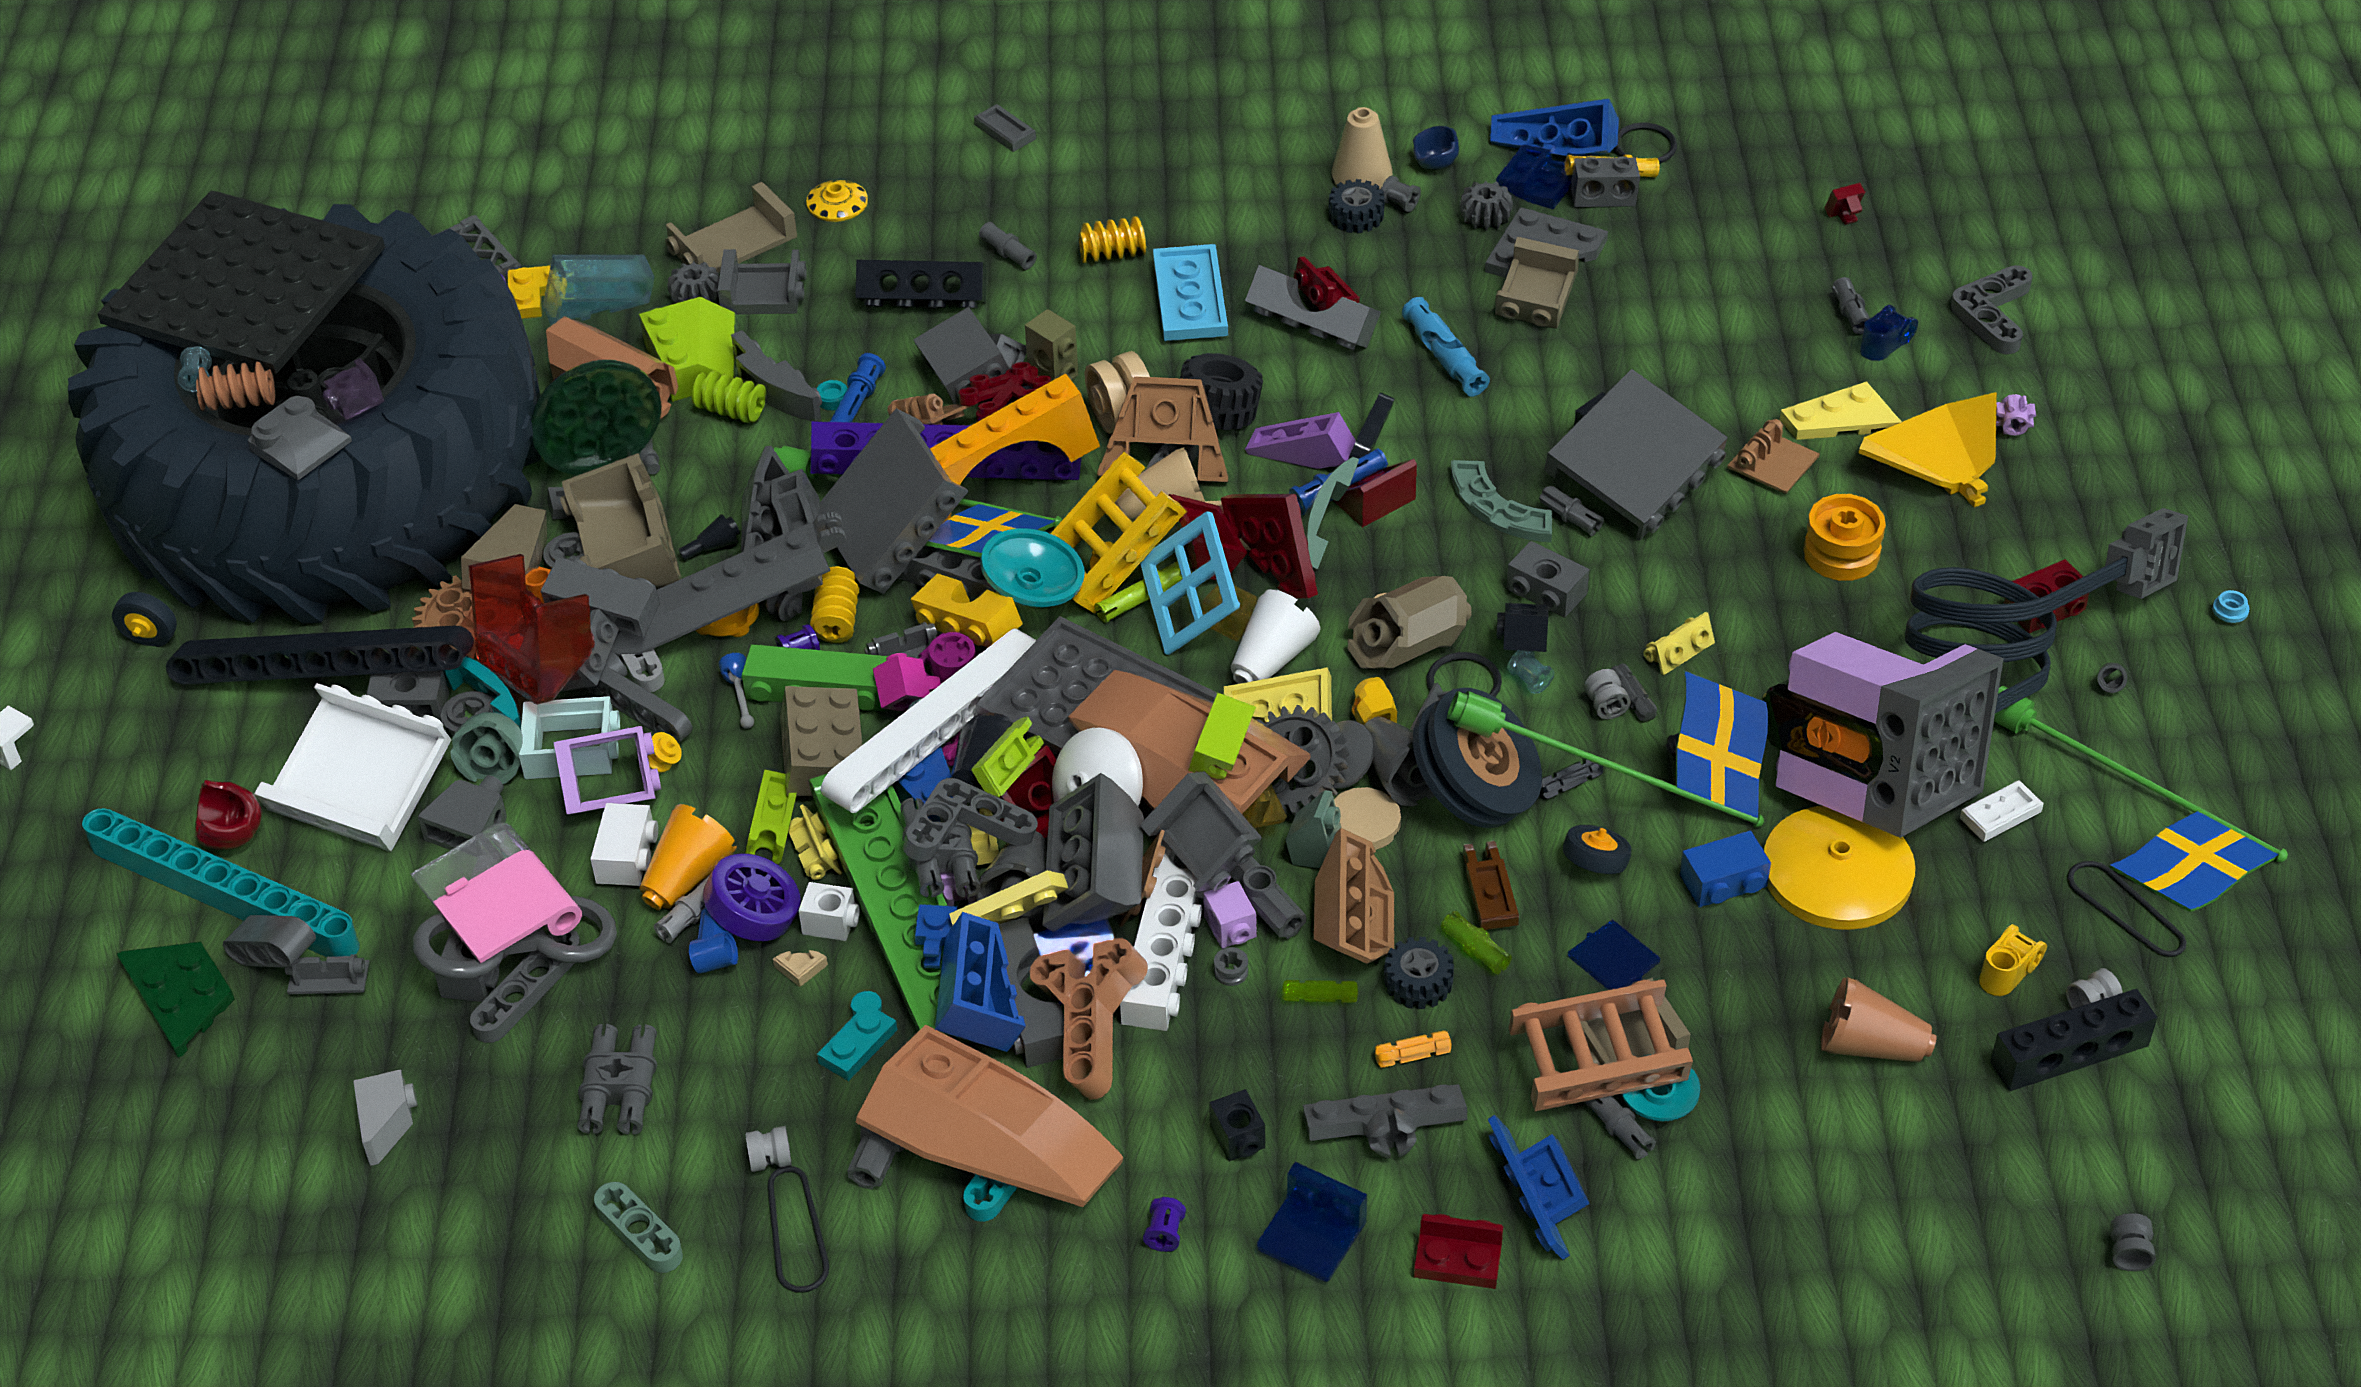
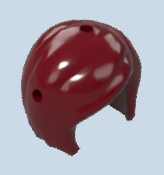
[195,780,262,850]

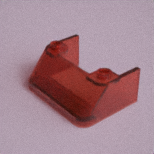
[469,554,595,705]

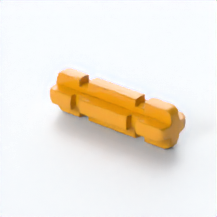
[1375,1030,1451,1068]

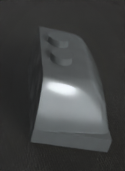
[1043,773,1144,932]

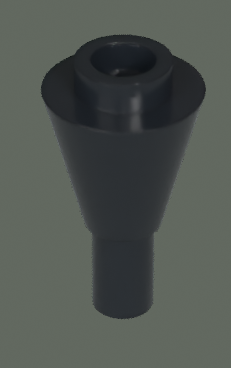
[678,514,741,561]

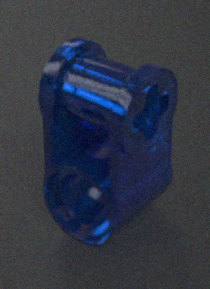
[1860,305,1918,361]

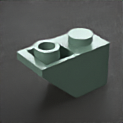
[1286,790,1341,868]

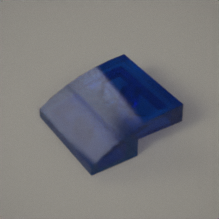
[1496,144,1572,209]

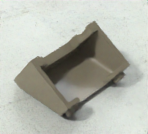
[560,453,682,588]

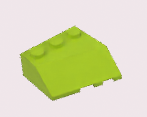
[639,297,735,402]

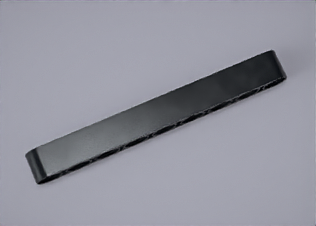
[166,625,474,684]

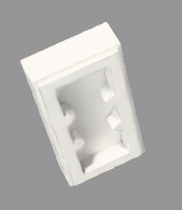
[1960,780,2044,842]

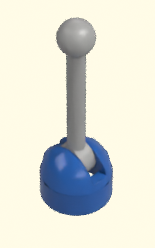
[719,653,754,729]

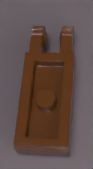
[1463,841,1519,930]

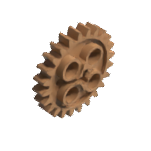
[412,575,528,659]

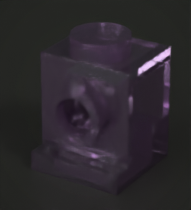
[323,358,384,420]

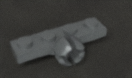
[1303,1084,1467,1158]

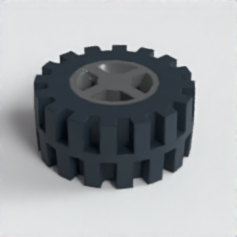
[1329,179,1385,233]
[1384,936,1454,1009]

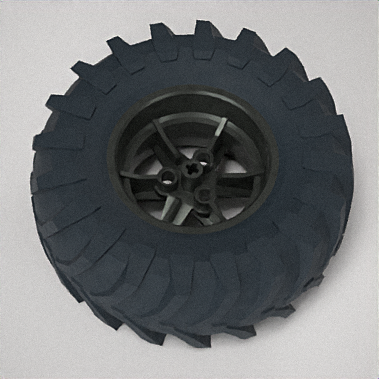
[68,204,544,624]

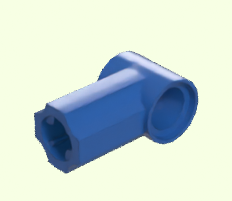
[689,906,738,974]

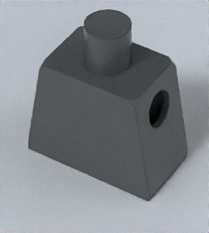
[418,775,507,860]

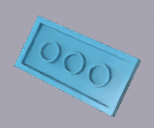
[1153,244,1228,341]

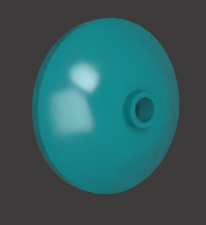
[980,528,1085,607]

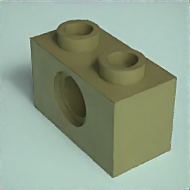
[1025,309,1078,381]

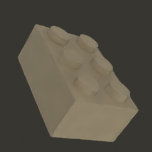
[780,686,862,796]

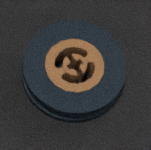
[1413,687,1542,828]

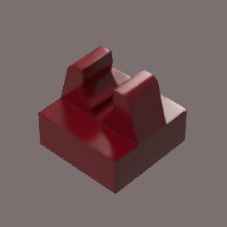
[1824,183,1865,225]

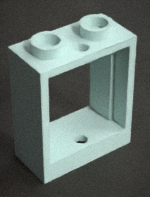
[519,696,620,779]

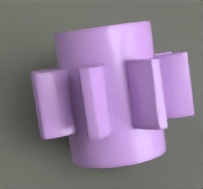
[1996,394,2036,436]

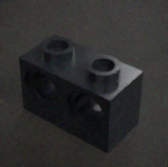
[1497,603,1549,652]

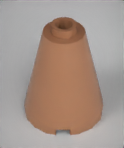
[1821,977,1937,1062]

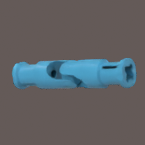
[1402,297,1490,396]

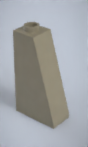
[461,504,547,601]

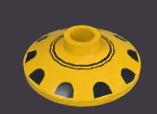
[806,180,868,222]

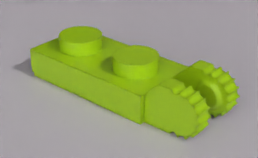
[971,716,1044,797]

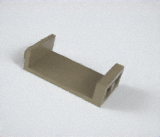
[665,182,797,273]

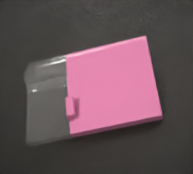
[411,822,582,964]

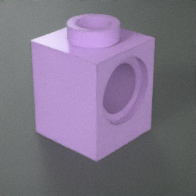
[1203,881,1257,949]

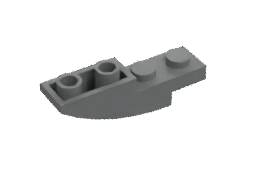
[731,330,822,422]

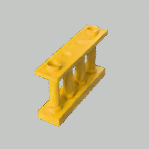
[1051,452,1187,614]

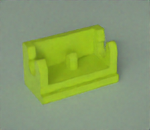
[1188,692,1256,779]

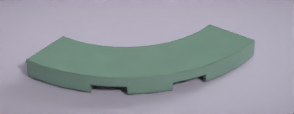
[1451,460,1552,542]

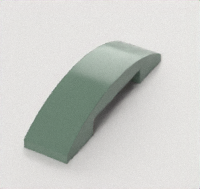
[1302,457,1359,573]

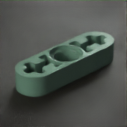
[594,1182,683,1273]

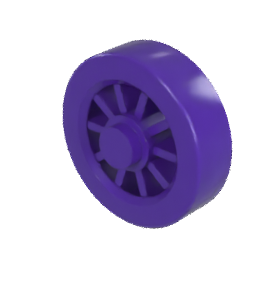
[703,854,801,941]

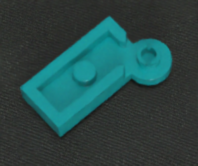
[817,991,898,1081]

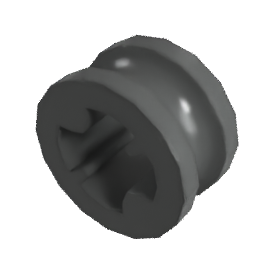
[1214,947,1248,986]

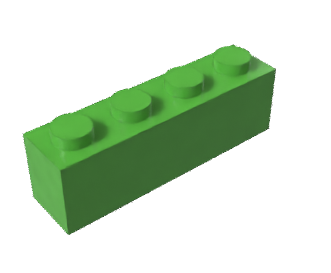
[742,644,888,712]

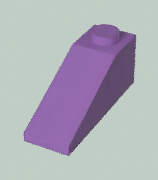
[1245,412,1356,469]

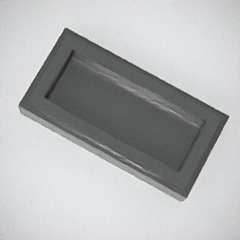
[974,104,1036,152]

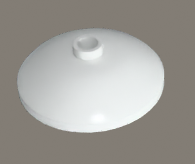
[1052,728,1143,807]

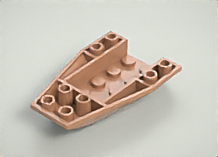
[1068,670,1310,814]
[856,1025,1123,1207]

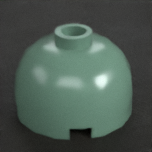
[450,712,523,784]

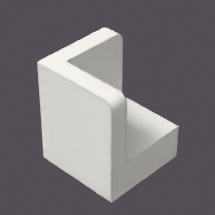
[0,706,34,770]

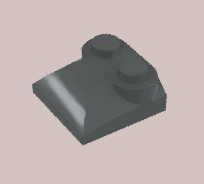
[248,396,352,480]

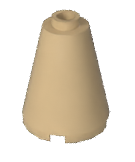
[1331,107,1393,190]
[1115,447,1205,522]

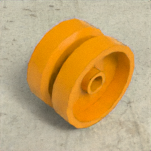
[1804,494,1886,581]

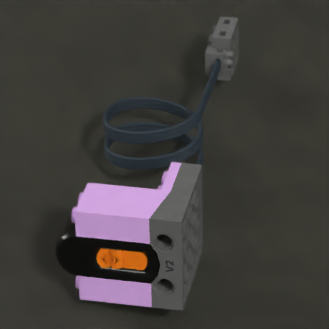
[1762,508,2188,838]

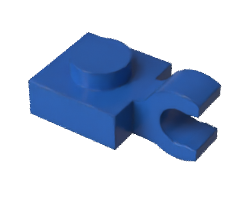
[915,904,957,969]

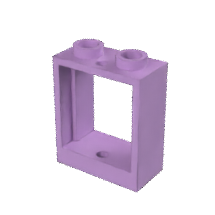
[554,726,661,815]

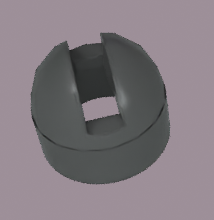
[2098,663,2127,693]

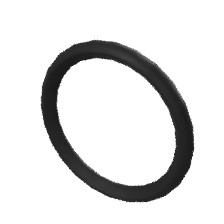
[1614,122,1677,164]
[1427,652,1502,697]

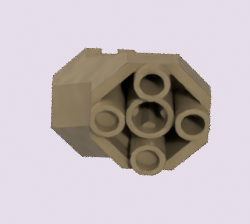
[1348,576,1471,669]

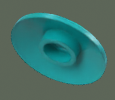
[1621,1054,1700,1121]

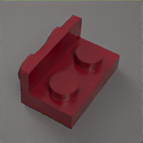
[1414,1214,1503,1289]

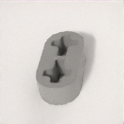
[621,649,665,692]

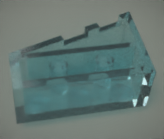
[543,255,655,326]

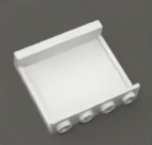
[254,683,451,852]

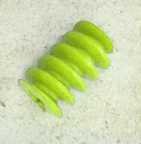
[692,370,766,423]

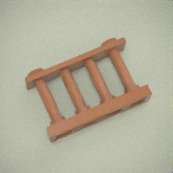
[1509,979,1693,1111]

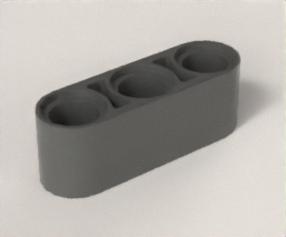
[222,915,316,968]

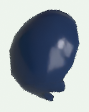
[1413,126,1459,170]

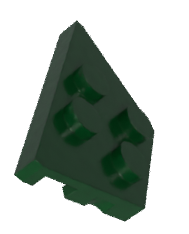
[117,941,235,1058]

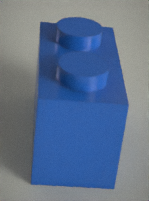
[1680,830,1771,907]

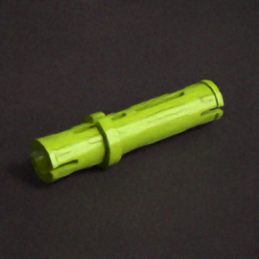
[1094,561,1193,623]

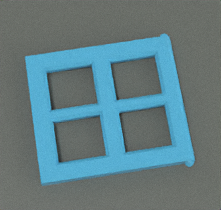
[1140,511,1240,655]

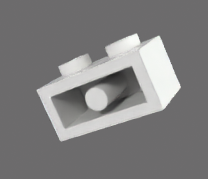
[591,803,658,886]

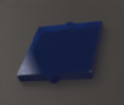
[1568,919,1661,990]

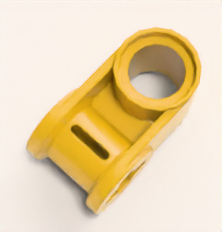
[1979,924,2047,996]

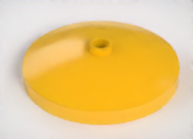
[1764,806,1915,930]

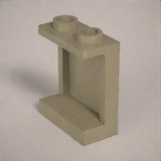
[1495,237,1579,328]
[1565,978,1690,1065]

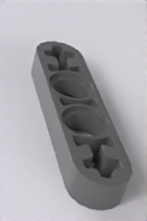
[470,929,581,1043]

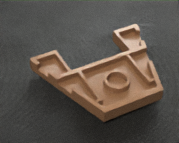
[1097,376,1229,482]

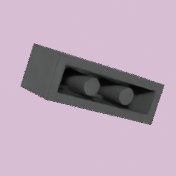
[540,557,660,638]

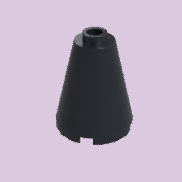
[951,712,1027,791]

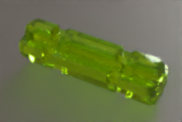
[1282,980,1358,1003]

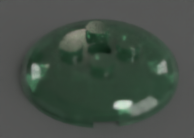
[531,360,662,475]

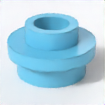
[2212,590,2249,623]

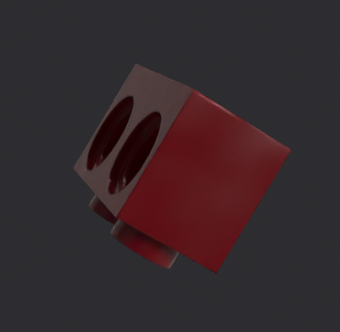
[2004,559,2090,633]

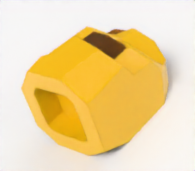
[1351,677,1397,725]

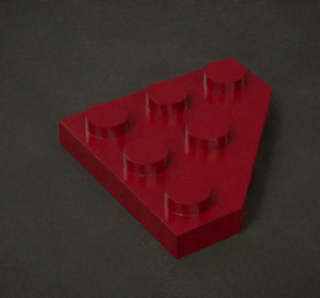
[1221,494,1318,598]

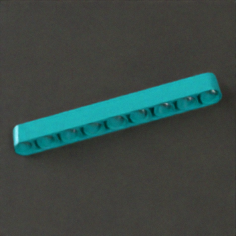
[82,808,360,957]

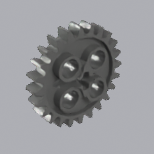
[1251,705,1350,820]

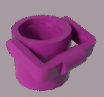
[918,632,976,684]

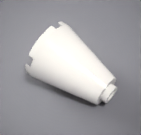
[1231,589,1321,684]

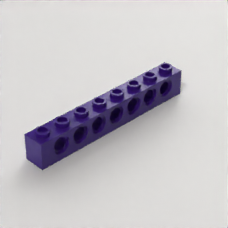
[811,421,1081,480]

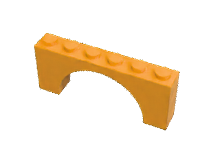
[930,373,1100,523]

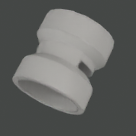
[1584,669,1631,719]
[2066,968,2123,1009]
[746,1126,792,1172]

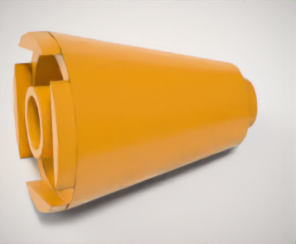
[640,804,737,910]

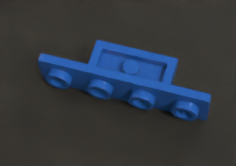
[1488,1115,1590,1259]

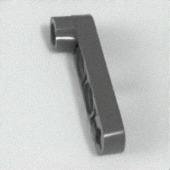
[586,651,693,743]

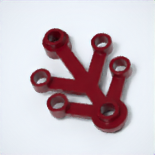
[958,362,1051,422]

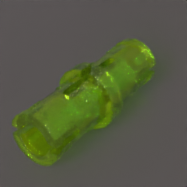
[1441,910,1512,974]

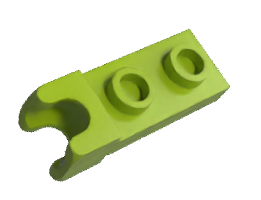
[745,770,797,864]

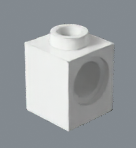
[799,882,860,941]

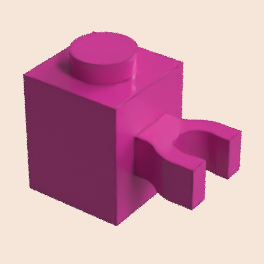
[873,653,941,712]

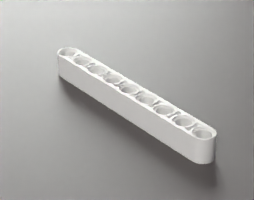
[821,629,1036,813]

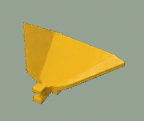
[1859,392,1997,508]

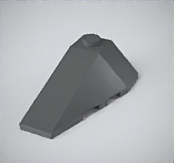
[741,446,789,553]

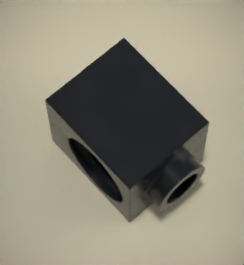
[1209,1089,1266,1161]

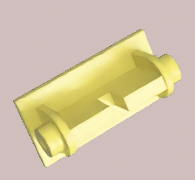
[1643,612,1715,675]
[788,804,842,880]

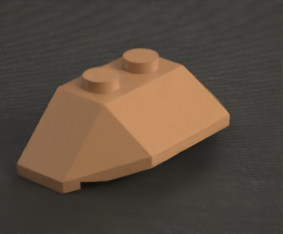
[1314,828,1394,963]

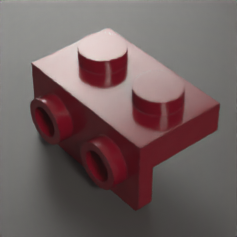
[1293,256,1360,311]

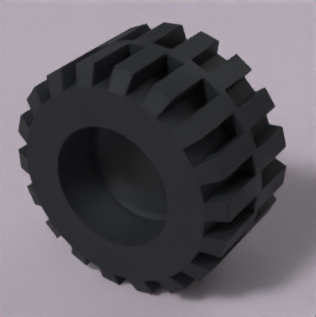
[1180,353,1263,430]

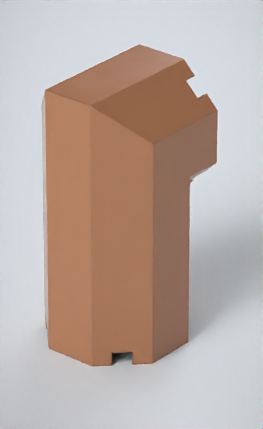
[546,316,678,427]

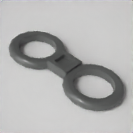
[413,896,617,979]

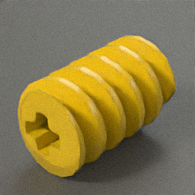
[1079,216,1146,263]
[810,566,859,643]

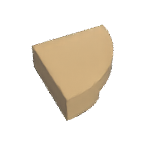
[773,950,828,987]

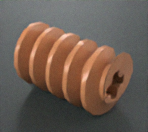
[196,362,275,412]

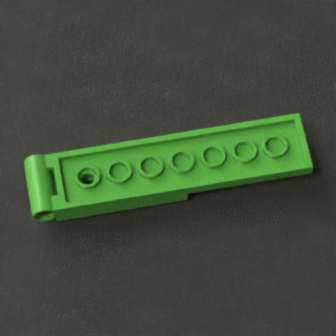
[809,773,951,1036]

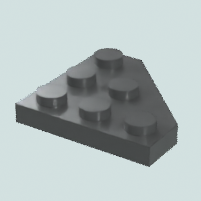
[1485,207,1608,278]

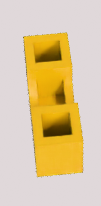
[911,573,1023,647]

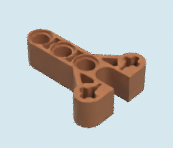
[1030,938,1148,1099]

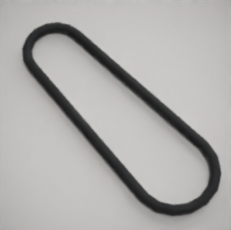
[2068,861,2187,957]
[768,1166,829,1292]

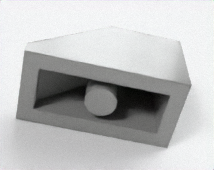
[353,1069,418,1166]

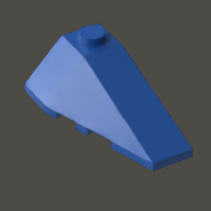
[1490,99,1619,157]

